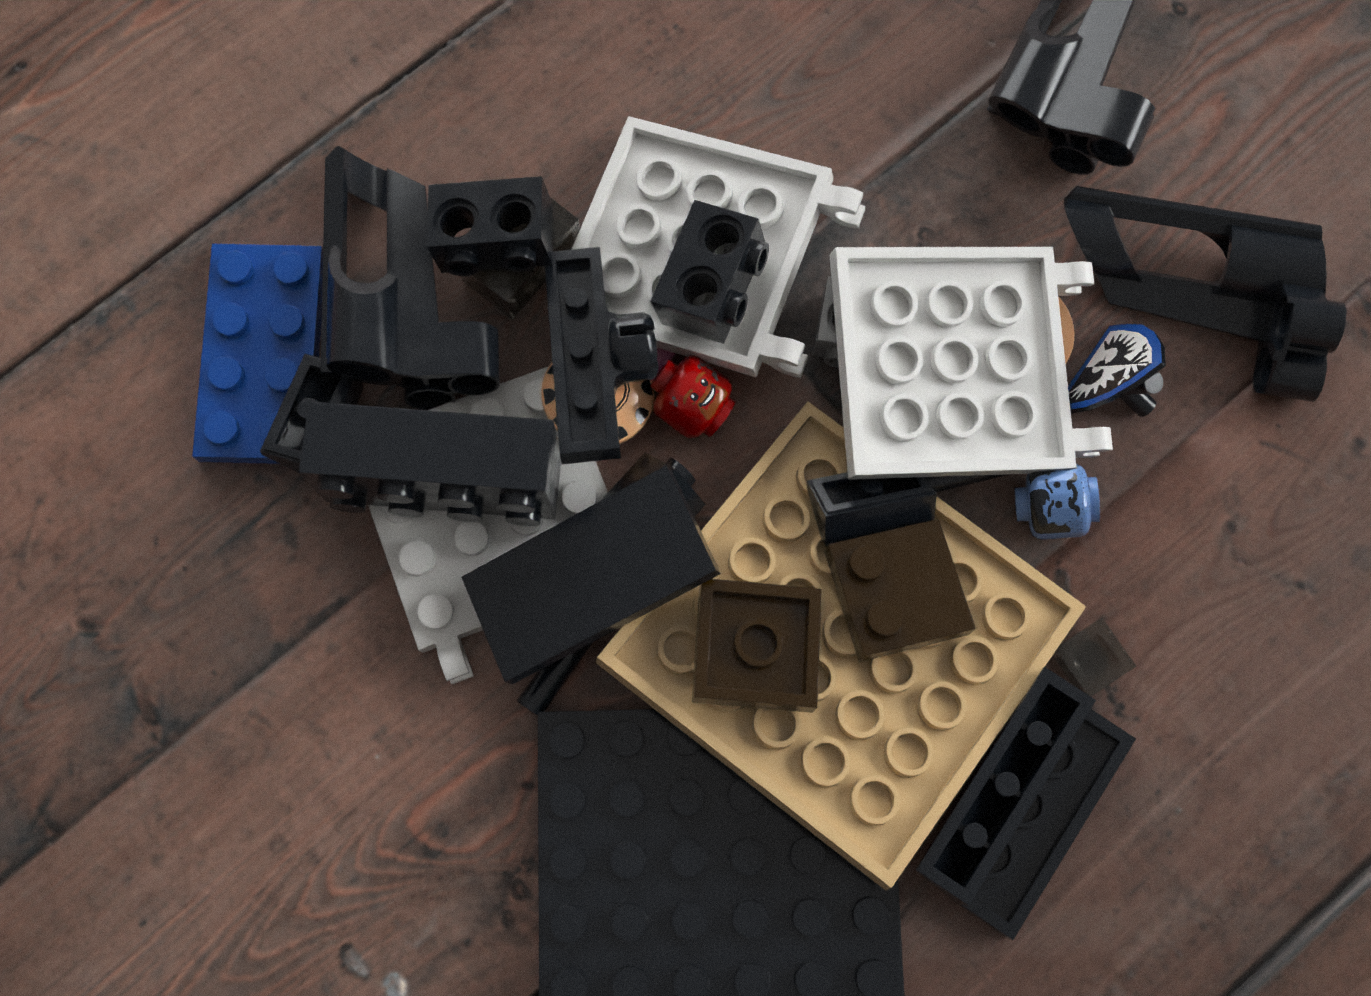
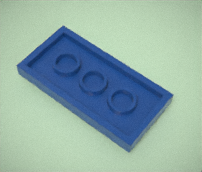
[192,244,323,464]

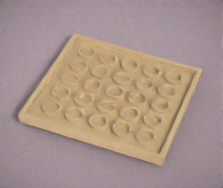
[596,401,1086,891]

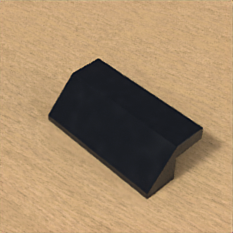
[915,667,1136,940]

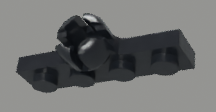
[545,247,659,465]

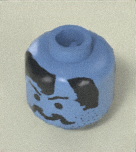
[1015,464,1100,539]

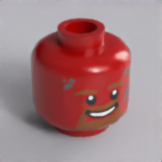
[649,355,736,439]

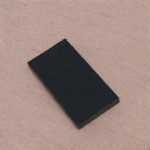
[461,465,721,684]

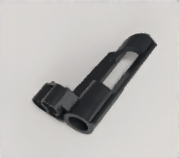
[987,0,1155,175]
[321,146,500,410]
[1063,186,1347,402]

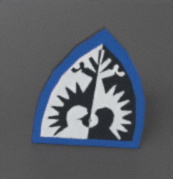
[1068,324,1166,417]

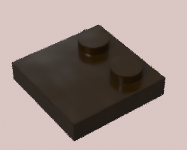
[824,519,976,662]
[692,579,822,713]

